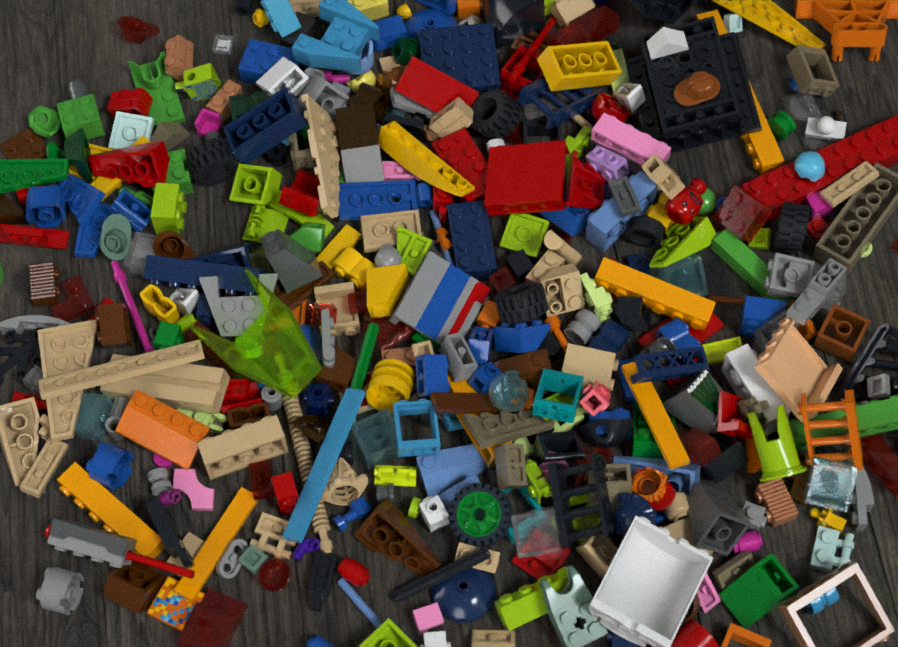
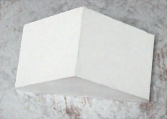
[646,27,689,60]
[612,82,646,113]
[169,288,199,315]

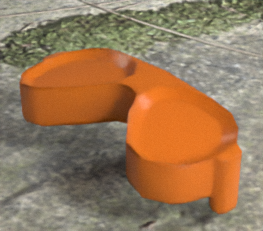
[436,227,452,252]

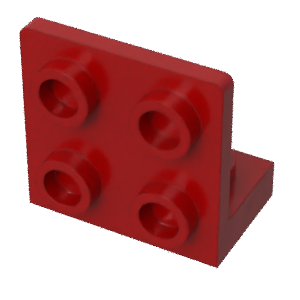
[717,391,754,440]

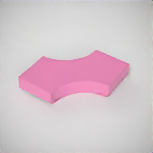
[173,469,215,511]

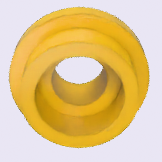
[253,9,268,28]

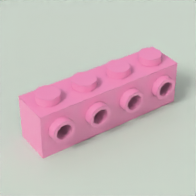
[591,113,671,166]

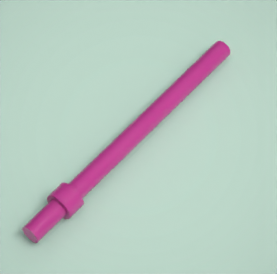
[111,260,153,353]

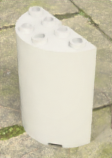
[589,516,713,647]

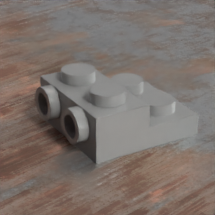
[764,253,815,299]

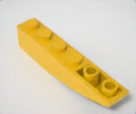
[378,121,475,197]

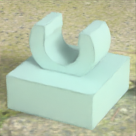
[722,13,742,33]

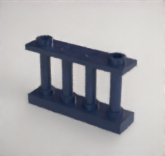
[517,77,604,130]

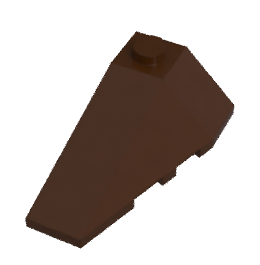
[483,348,555,397]
[354,498,442,576]

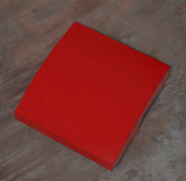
[511,527,572,579]

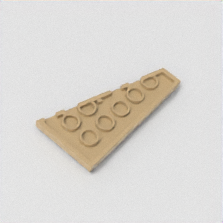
[301,93,340,218]
[37,319,99,442]

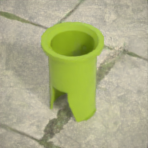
[746,404,807,482]

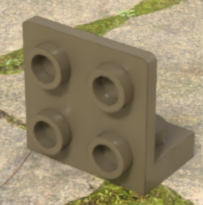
[289,132,317,174]

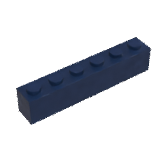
[143,255,266,296]

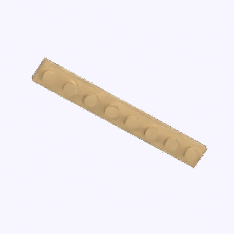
[38,339,205,400]

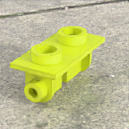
[374,465,417,487]

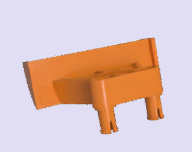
[795,0,898,62]

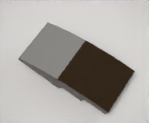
[335,103,384,183]

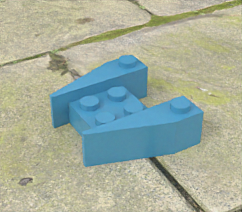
[292,0,380,72]

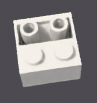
[256,57,309,97]

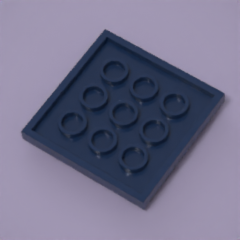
[418,23,501,91]

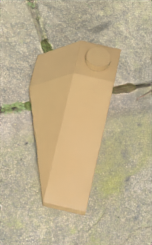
[0,397,40,487]

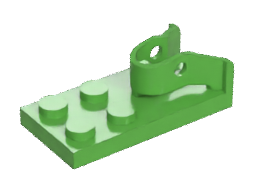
[128,52,186,131]

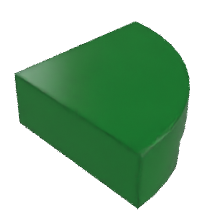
[46,141,62,159]

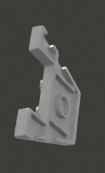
[199,273,279,337]

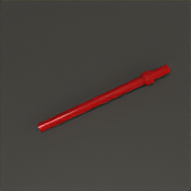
[508,17,557,83]

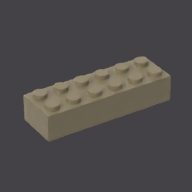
[813,162,898,276]

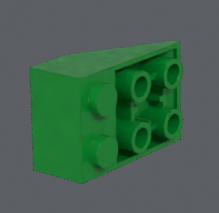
[632,402,675,458]
[718,553,799,629]

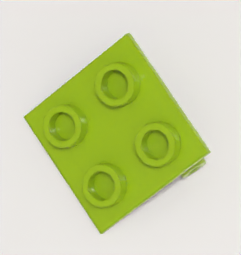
[242,205,289,243]

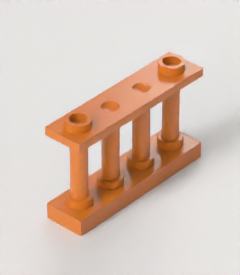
[797,390,863,473]

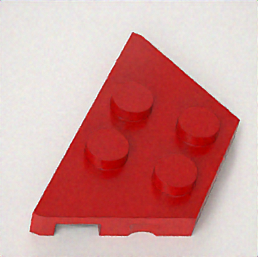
[564,150,605,210]

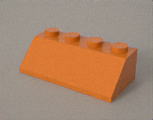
[115,389,210,470]

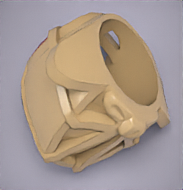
[321,457,368,505]

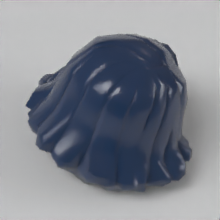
[612,492,656,537]

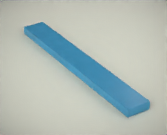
[282,388,366,543]

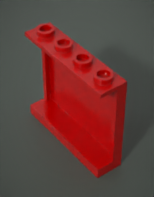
[484,140,569,216]

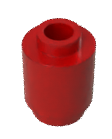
[338,557,371,588]

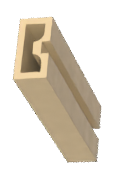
[100,354,230,414]

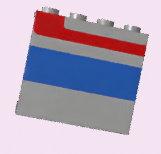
[389,251,491,345]

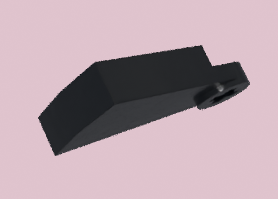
[145,497,195,569]

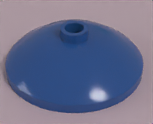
[404,9,457,44]

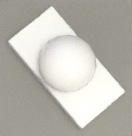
[805,116,847,141]

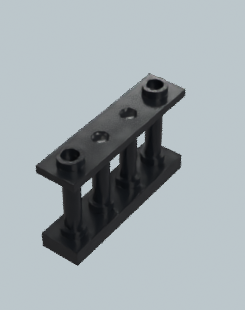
[547,453,617,549]

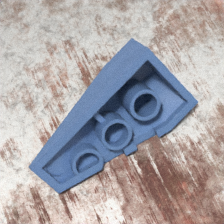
[416,444,489,497]
[613,456,701,497]

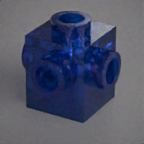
[304,382,334,416]

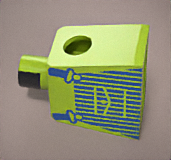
[175,63,222,100]

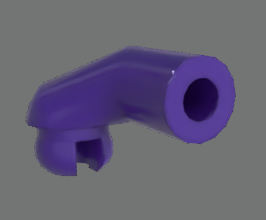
[291,538,320,562]

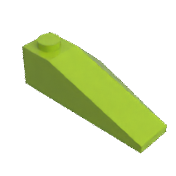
[649,216,716,268]

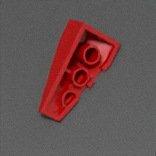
[88,141,169,188]

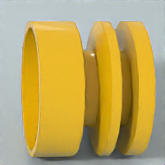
[366,359,415,414]

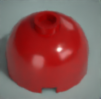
[591,92,630,124]

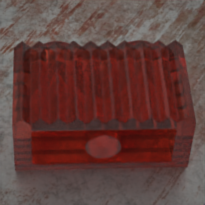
[679,427,722,467]

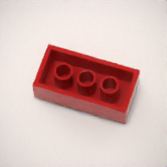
[431,128,488,203]

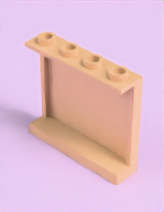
[754,316,843,423]

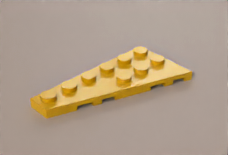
[712,0,827,49]

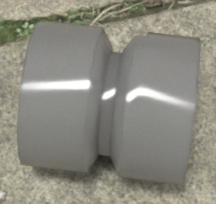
[564,308,601,346]

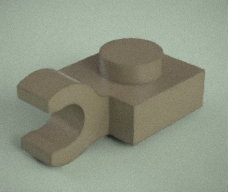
[736,396,770,421]

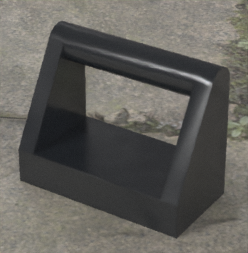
[523,120,562,144]
[533,431,585,462]

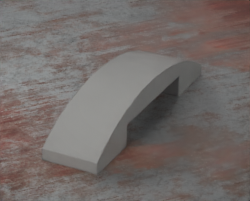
[0,315,70,335]

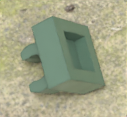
[238,544,268,575]

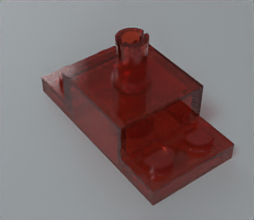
[177,588,248,647]

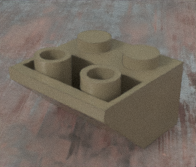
[586,463,632,513]

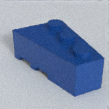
[537,192,594,237]

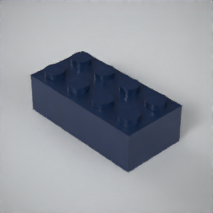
[223,87,308,164]
[447,200,497,281]

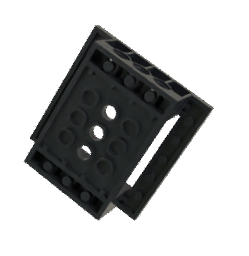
[625,16,762,153]

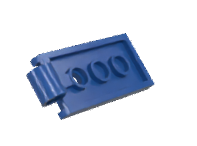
[339,180,433,221]

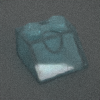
[658,253,708,296]

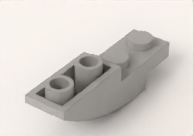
[786,258,847,326]
[838,445,874,531]

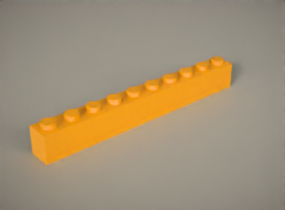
[695,10,785,176]

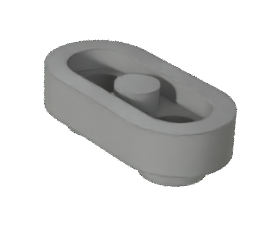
[216,539,249,579]

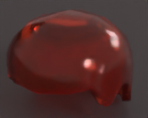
[258,558,291,592]

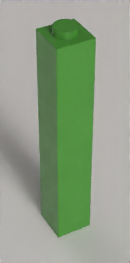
[711,228,797,325]

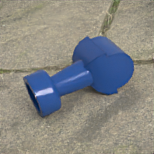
[332,497,374,532]

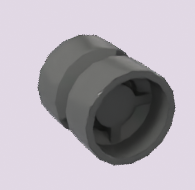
[639,337,677,370]

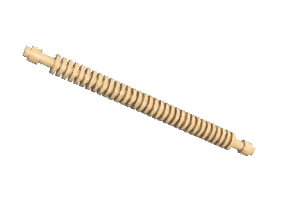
[274,351,333,553]

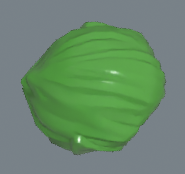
[28,105,61,139]

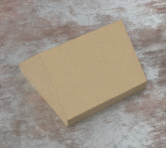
[575,534,618,580]

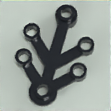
[0,328,44,386]

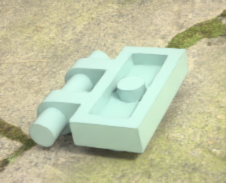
[809,526,855,573]

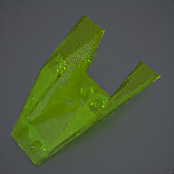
[190,269,322,398]

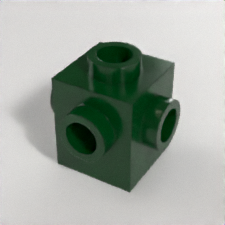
[391,37,421,64]

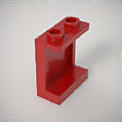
[279,168,321,217]

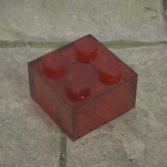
[713,185,773,242]

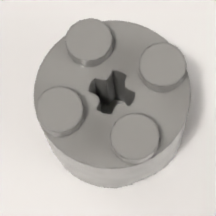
[36,567,84,615]

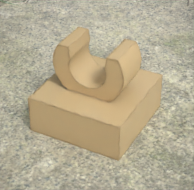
[38,414,51,441]

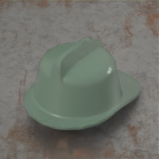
[99,214,131,261]

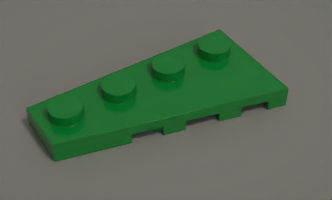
[0,159,70,194]

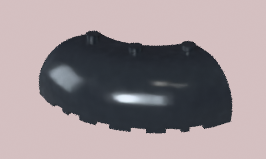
[482,0,545,49]

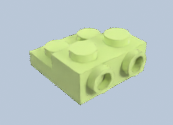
[580,272,613,324]

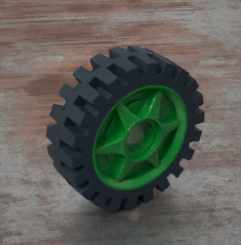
[448,483,513,547]

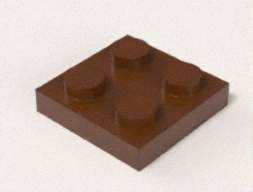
[0,126,47,159]

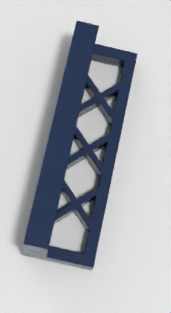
[630,346,710,384]

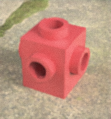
[579,380,611,416]

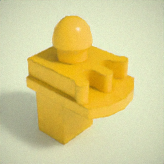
[809,504,847,534]

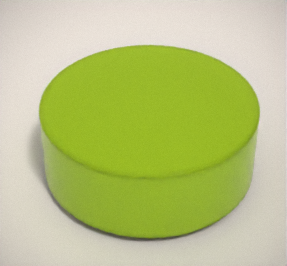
[408,497,422,519]

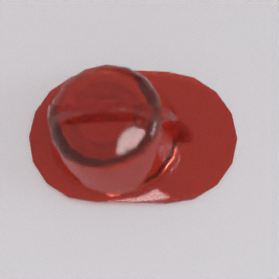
[117,16,160,44]

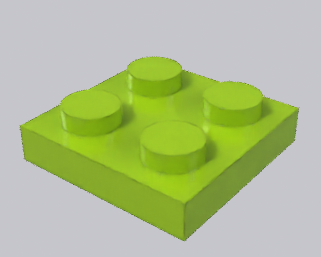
[499,213,550,259]

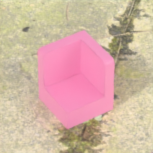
[413,603,444,637]

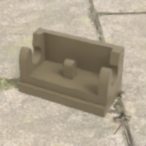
[494,444,527,490]

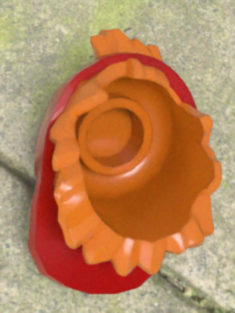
[631,467,676,511]

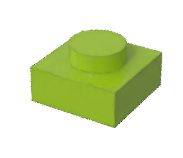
[748,228,771,250]

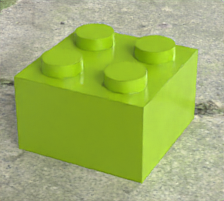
[150,183,187,236]

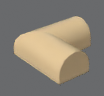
[544,230,583,267]

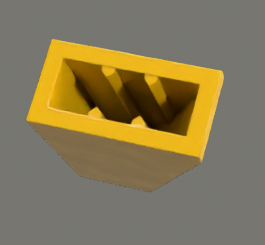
[367,264,410,318]

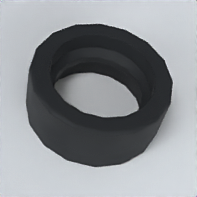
[625,215,664,248]

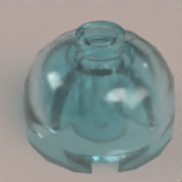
[488,370,528,413]

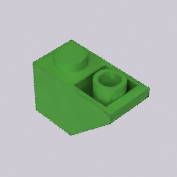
[289,222,326,253]

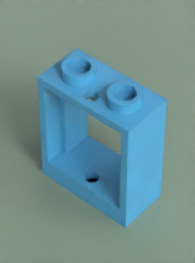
[392,399,441,457]

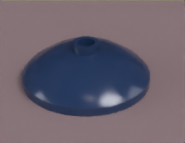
[431,562,496,623]

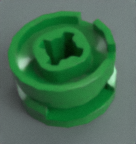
[767,110,796,141]

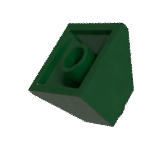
[61,128,93,182]

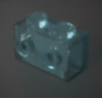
[75,393,114,441]

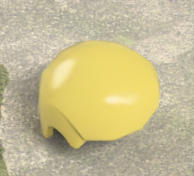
[346,70,376,93]

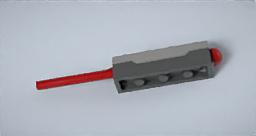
[45,518,195,579]

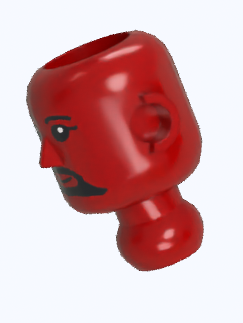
[665,178,707,225]

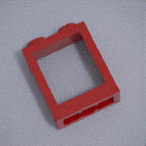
[500,45,545,93]

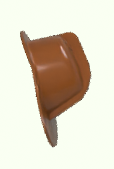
[674,71,720,106]

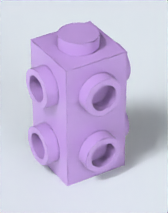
[585,145,630,181]

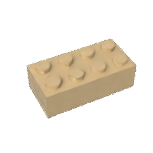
[197,415,289,480]

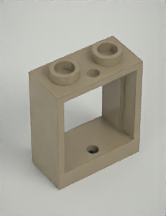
[786,45,840,97]

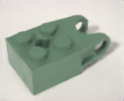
[539,565,608,647]

